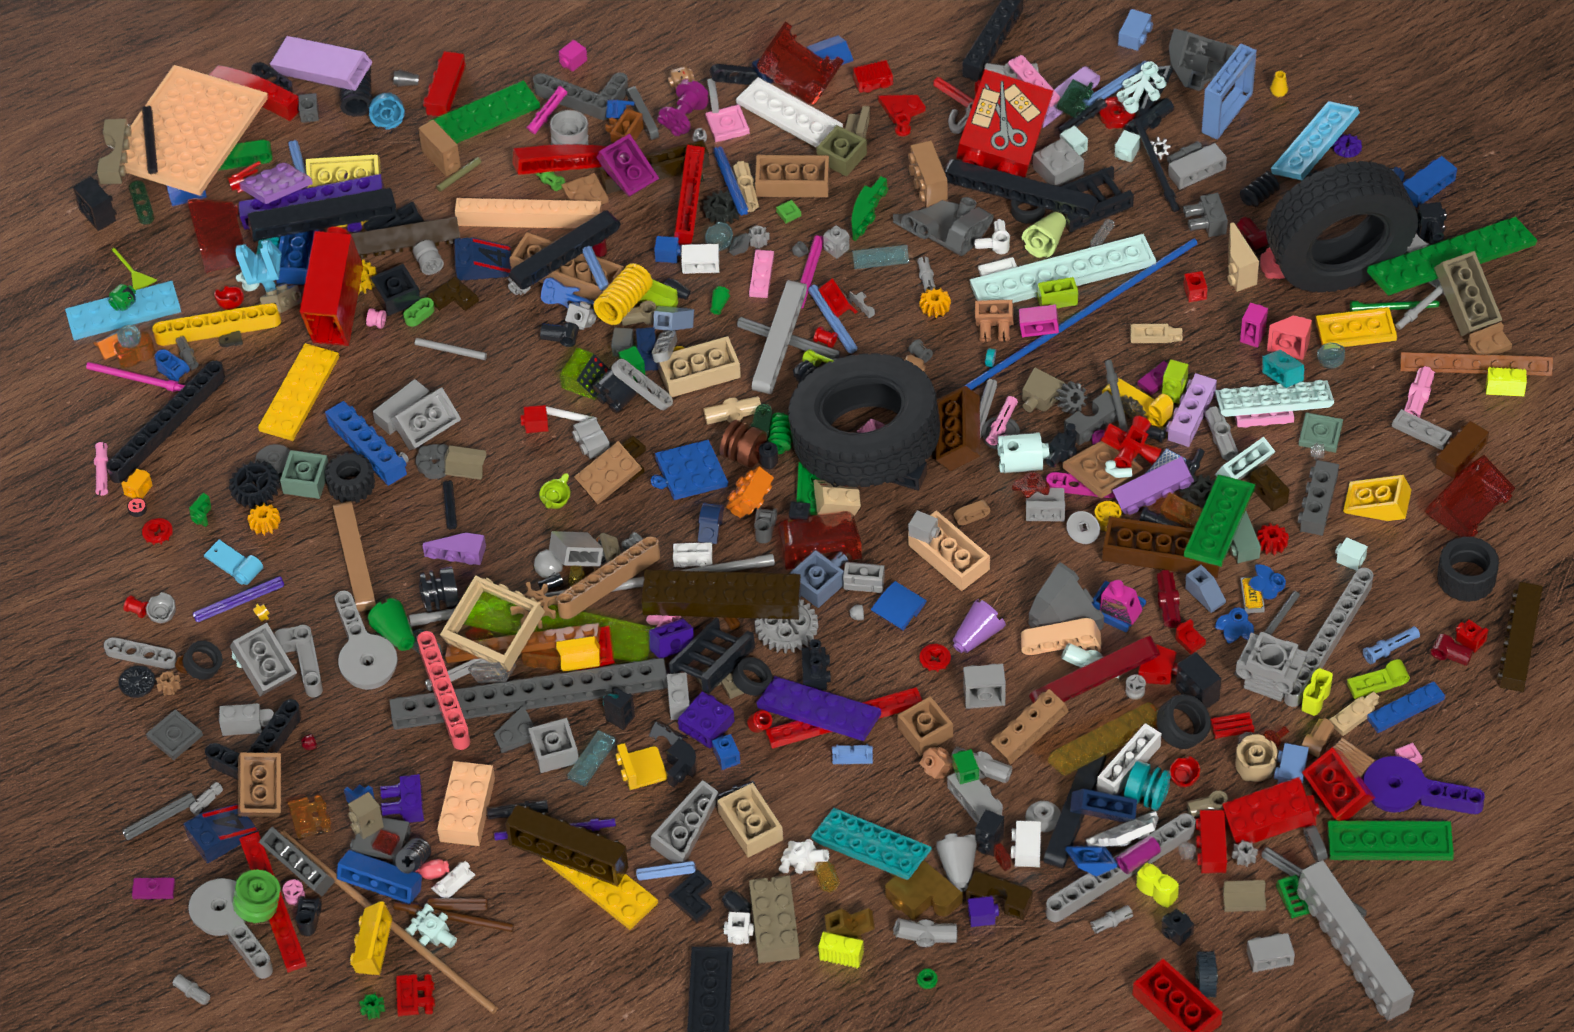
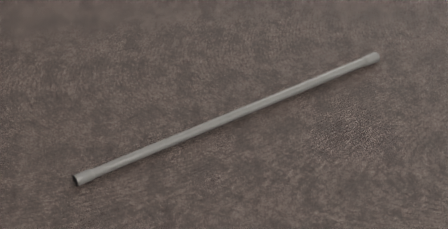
[409,554,775,627]

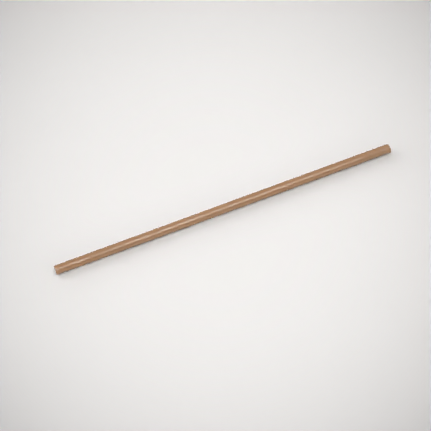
[281,831,498,1014]

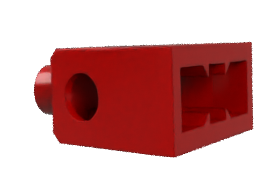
[1138,644,1178,685]

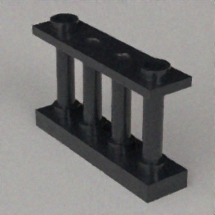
[1061,166,1134,233]
[669,618,755,694]

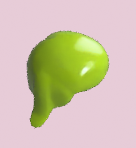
[539,473,571,509]

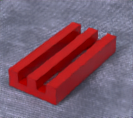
[1211,712,1254,739]

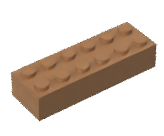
[510,232,624,301]

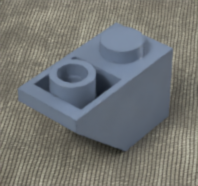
[654,306,694,331]
[1185,565,1226,613]

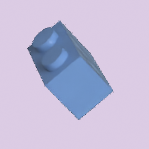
[1118,9,1153,51]
[1274,743,1309,784]

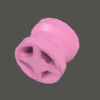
[366,308,386,329]
[283,880,305,905]

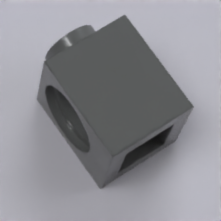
[299,93,319,123]
[611,327,634,357]

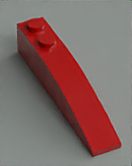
[209,65,299,121]
[513,144,607,175]
[674,145,705,245]

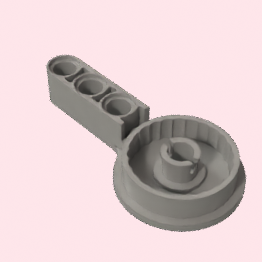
[335,591,398,690]
[188,879,273,979]

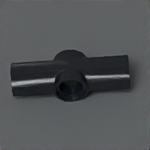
[1125,98,1174,135]

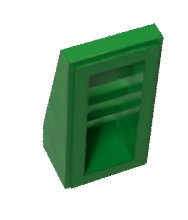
[1275,875,1310,919]

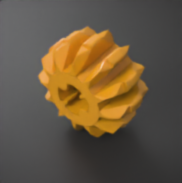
[919,287,951,319]
[248,503,281,536]

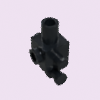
[1046,423,1077,468]

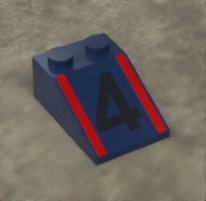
[455,237,511,281]
[184,804,259,864]

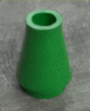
[710,286,730,315]

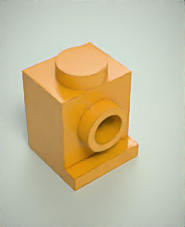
[122,469,153,499]

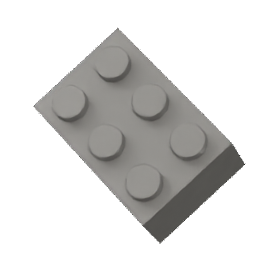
[390,387,462,450]
[230,623,297,697]

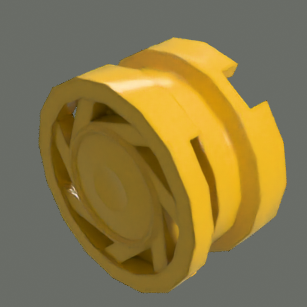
[1094,501,1122,531]

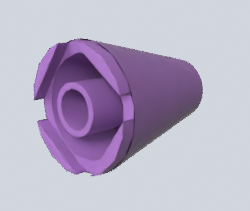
[953,599,1006,653]

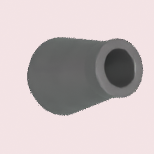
[393,70,419,87]

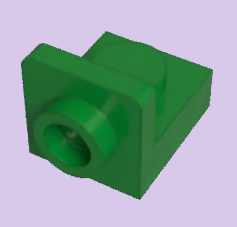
[189,493,211,527]

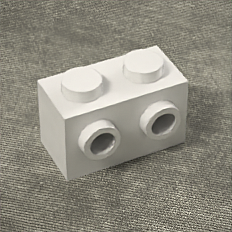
[682,244,719,274]
[1011,821,1041,867]

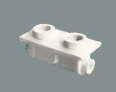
[432,861,475,898]

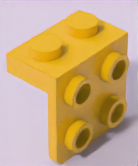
[615,743,667,790]

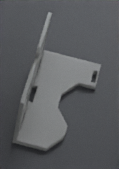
[849,291,875,318]

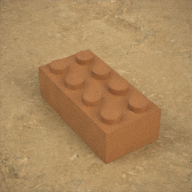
[755,155,829,197]

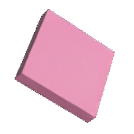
[705,105,750,143]

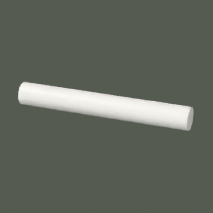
[546,407,597,422]

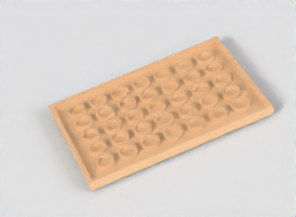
[125,65,268,196]

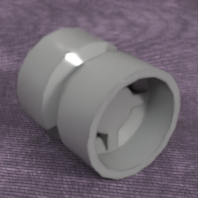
[413,240,444,275]

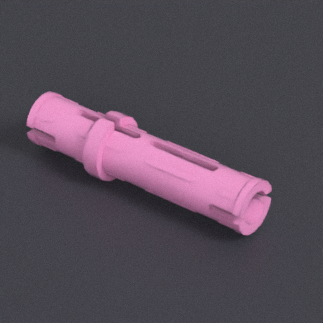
[986,396,1018,446]
[94,442,109,496]

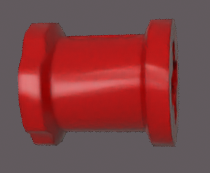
[895,113,911,137]
[814,326,838,348]
[123,595,148,618]

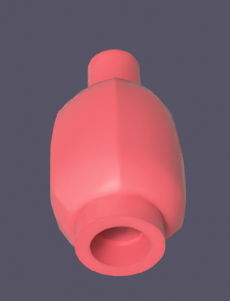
[413,859,450,880]

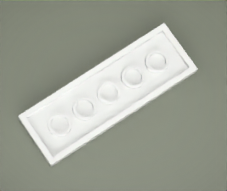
[736,77,843,148]

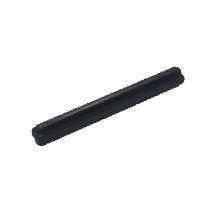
[142,105,158,175]

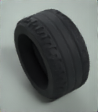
[1156,694,1211,749]

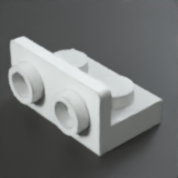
[673,542,712,568]

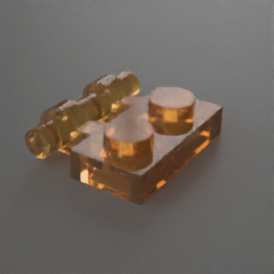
[288,795,331,839]

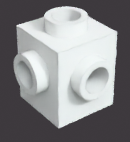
[724,912,754,944]

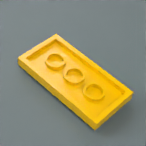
[1315,307,1397,349]

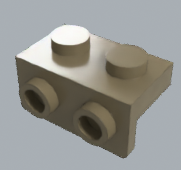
[259,283,302,313]

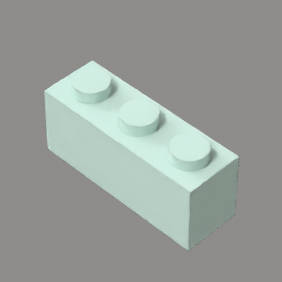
[1215,437,1275,480]

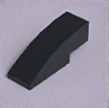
[364,201,424,231]

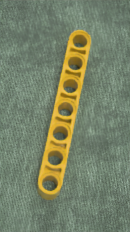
[152,303,281,346]

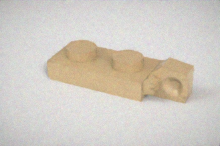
[1131,324,1183,343]
[1329,692,1379,736]

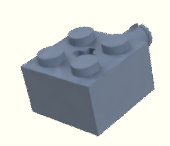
[789,550,848,608]

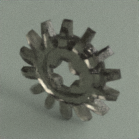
[1121,395,1147,421]

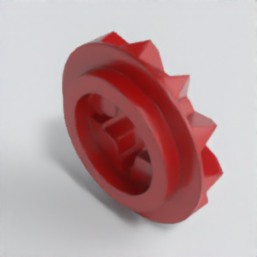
[142,518,173,545]
[919,644,951,672]

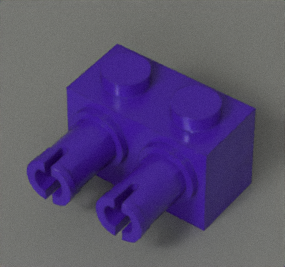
[380,774,424,823]

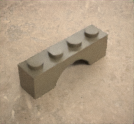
[97,119,131,184]

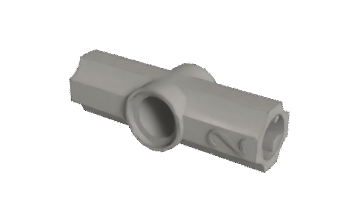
[1205,406,1238,461]
[951,747,1012,783]

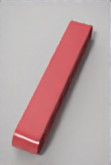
[417,631,470,750]

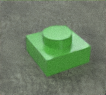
[776,200,801,223]

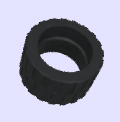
[1437,536,1499,602]

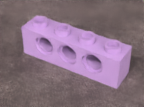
[1166,373,1217,447]

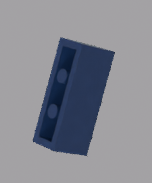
[1070,789,1137,823]

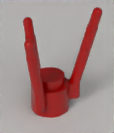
[228,161,261,193]

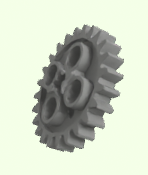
[755,599,818,653]

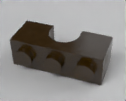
[966,871,1033,921]

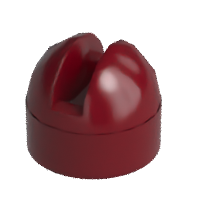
[301,733,317,751]

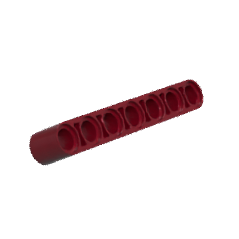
[1029,636,1161,703]

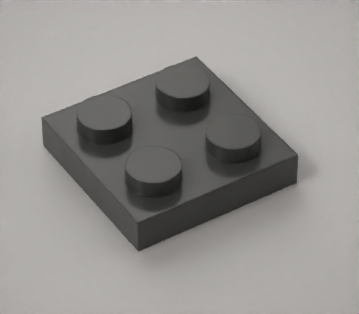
[146,709,203,760]

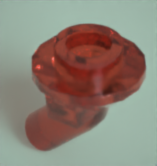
[1263,726,1289,748]

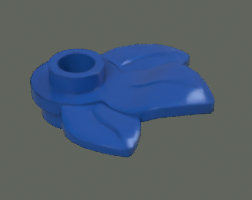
[1249,564,1286,599]
[1215,608,1254,644]

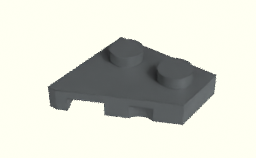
[494,706,534,753]

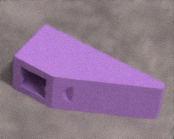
[423,533,486,565]

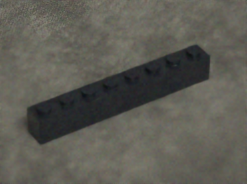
[248,188,396,241]

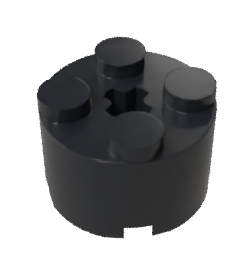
[592,369,637,413]

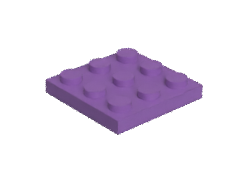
[240,163,313,204]

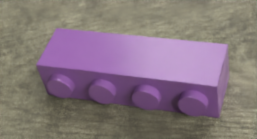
[1113,456,1194,515]

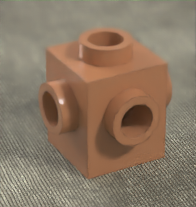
[919,747,953,779]

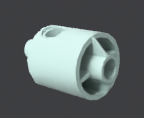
[997,432,1049,473]

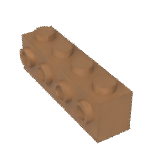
[991,689,1069,765]

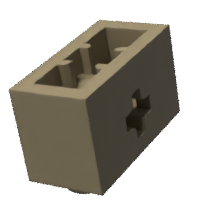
[348,792,384,839]

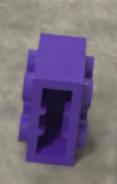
[678,692,734,749]

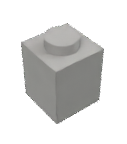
[909,510,940,544]

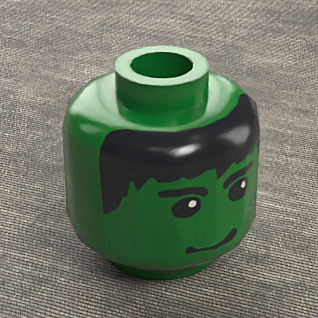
[108,284,136,311]

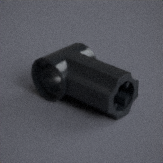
[540,322,579,347]

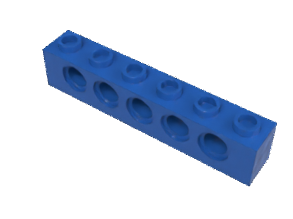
[325,401,407,486]

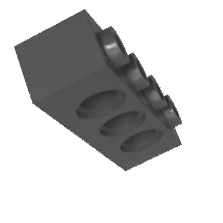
[1298,460,1339,536]
[259,827,335,896]

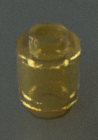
[815,861,840,892]

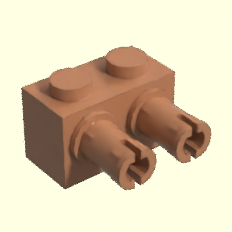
[975,300,1014,342]

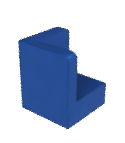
[606,100,634,119]
[344,785,375,803]

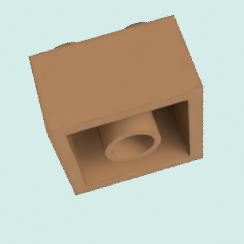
[897,696,953,756]

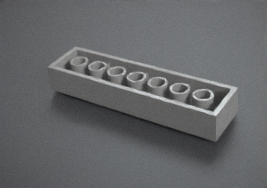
[1297,860,1414,1021]

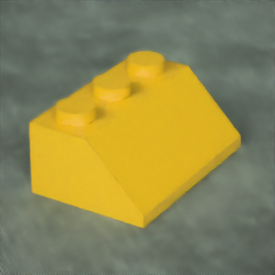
[350,902,393,975]

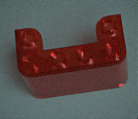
[757,21,844,104]

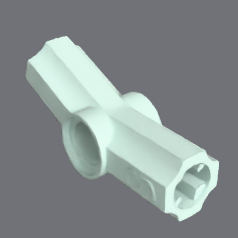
[1061,643,1120,678]

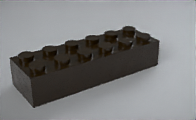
[506,804,629,887]

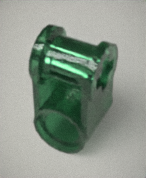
[750,404,772,441]

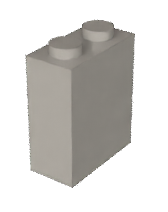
[549,531,603,566]

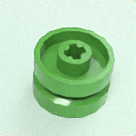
[232,869,281,923]

